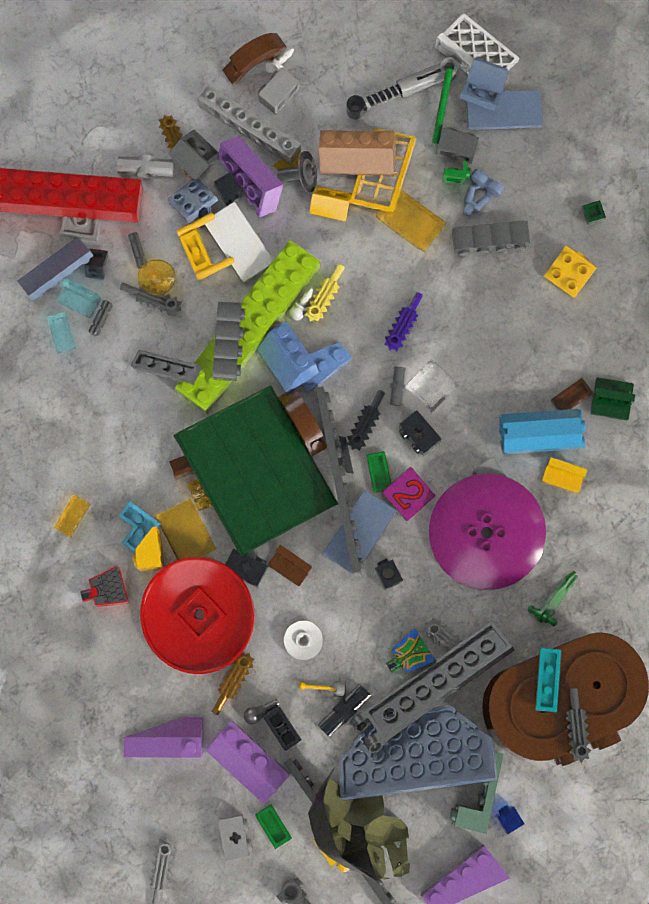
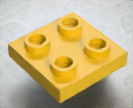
[544,245,597,298]

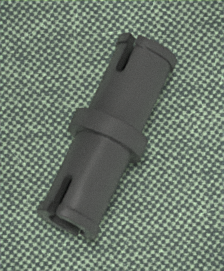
[390,366,406,406]

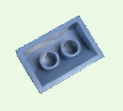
[257,321,319,393]

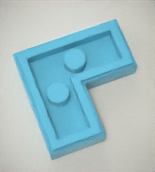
[119,501,161,553]

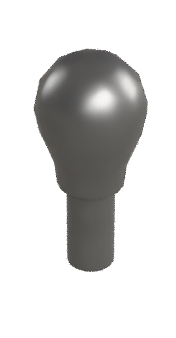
[244,698,280,725]

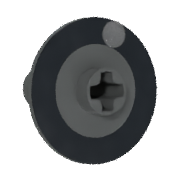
[277,151,317,193]

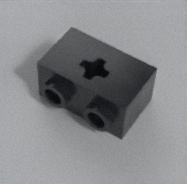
[398,410,442,456]
[225,548,269,588]
[263,707,302,751]

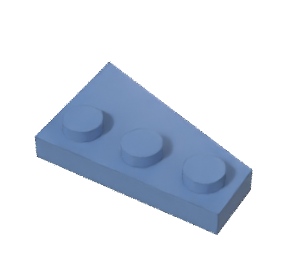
[301,342,352,394]

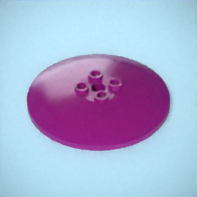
[429,474,546,590]

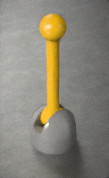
[298,681,346,697]

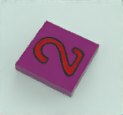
[382,467,436,521]

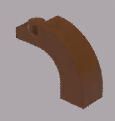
[222,33,287,84]
[278,388,327,456]

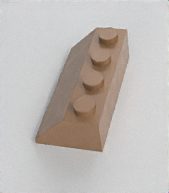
[319,130,397,175]

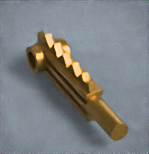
[159,115,188,176]
[211,653,254,715]

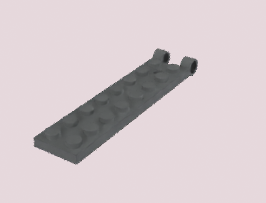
[350,621,515,753]

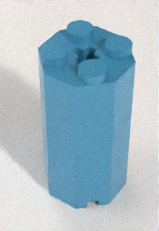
[499,409,586,455]

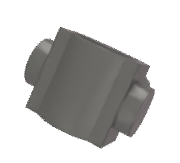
[276,877,311,904]

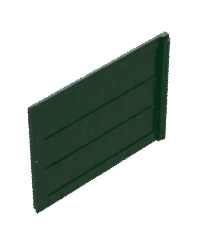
[173,385,338,556]

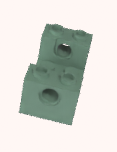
[450,752,504,834]

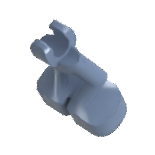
[464,169,505,216]

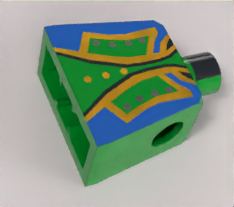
[386,629,435,673]

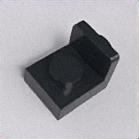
[84,248,108,280]

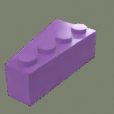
[218,136,283,218]

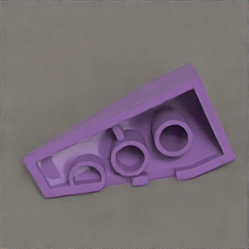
[124,717,203,758]

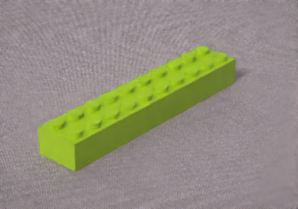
[175,240,320,415]

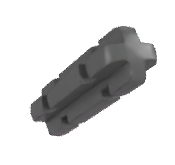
[128,232,147,269]
[89,300,113,336]

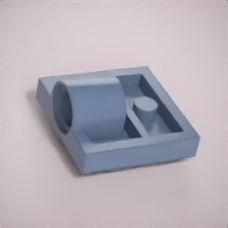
[167,178,218,223]

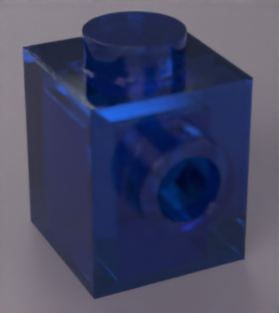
[495,805,524,834]

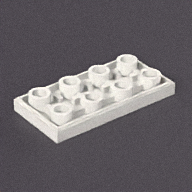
[204,202,274,284]

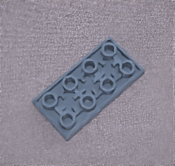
[467,90,543,130]
[17,237,93,300]
[322,490,397,574]

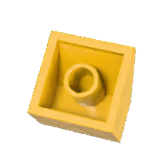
[133,527,165,572]

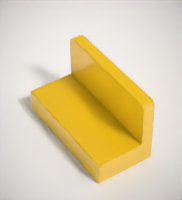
[310,186,352,221]
[542,457,588,493]

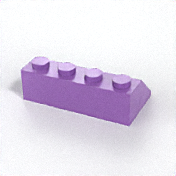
[206,721,291,804]

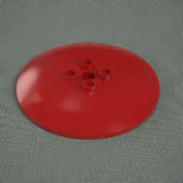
[140,556,255,674]

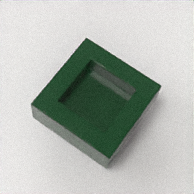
[581,200,606,225]

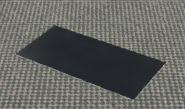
[338,436,354,474]

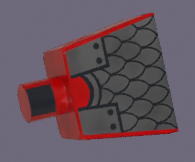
[80,566,129,607]

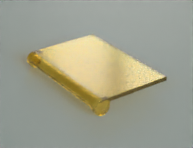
[155,499,216,560]

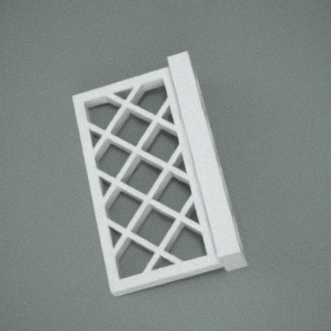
[434,13,520,75]

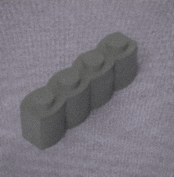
[452,221,530,256]
[213,302,245,381]

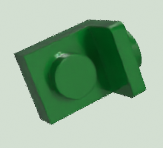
[442,161,471,185]

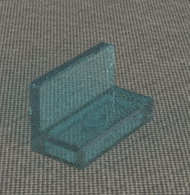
[58,278,101,318]

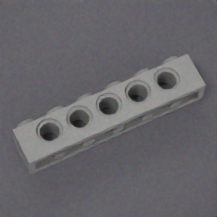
[198,84,301,165]

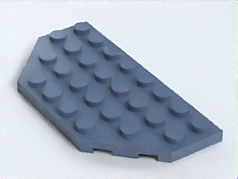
[339,705,497,800]

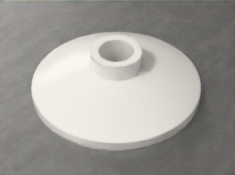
[284,621,323,660]

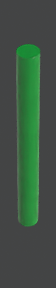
[432,68,453,144]

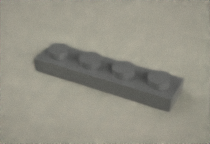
[131,350,202,385]

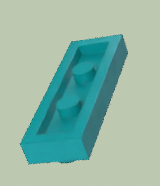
[535,648,561,712]

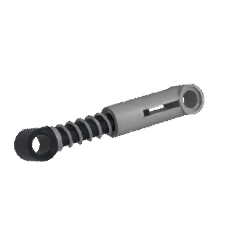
[346,57,458,120]

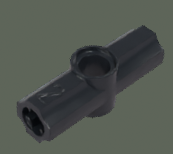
[318,684,371,738]

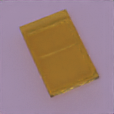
[376,190,447,252]

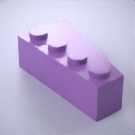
[421,844,510,904]

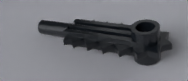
[347,390,385,451]

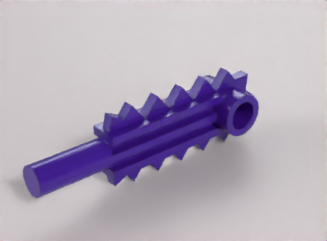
[384,292,423,352]

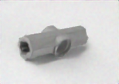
[117,154,174,178]

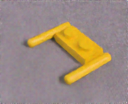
[176,213,234,280]

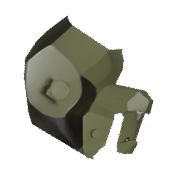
[308,765,410,880]

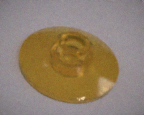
[138,260,176,295]

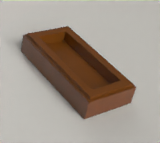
[551,378,593,410]

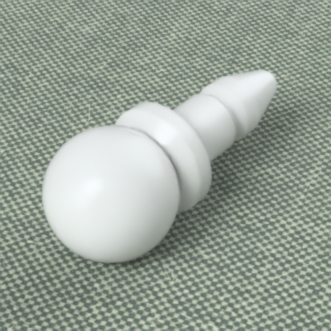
[265,48,294,76]
[289,288,313,321]

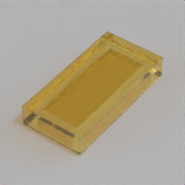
[54,495,91,537]

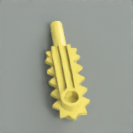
[305,264,345,323]

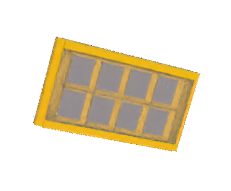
[350,128,416,213]

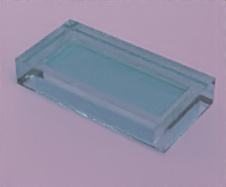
[47,312,76,354]

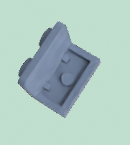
[460,58,509,111]

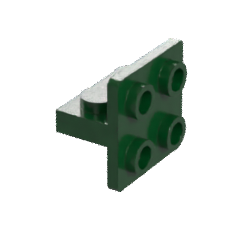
[591,377,635,421]

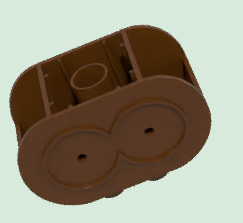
[482,632,649,766]

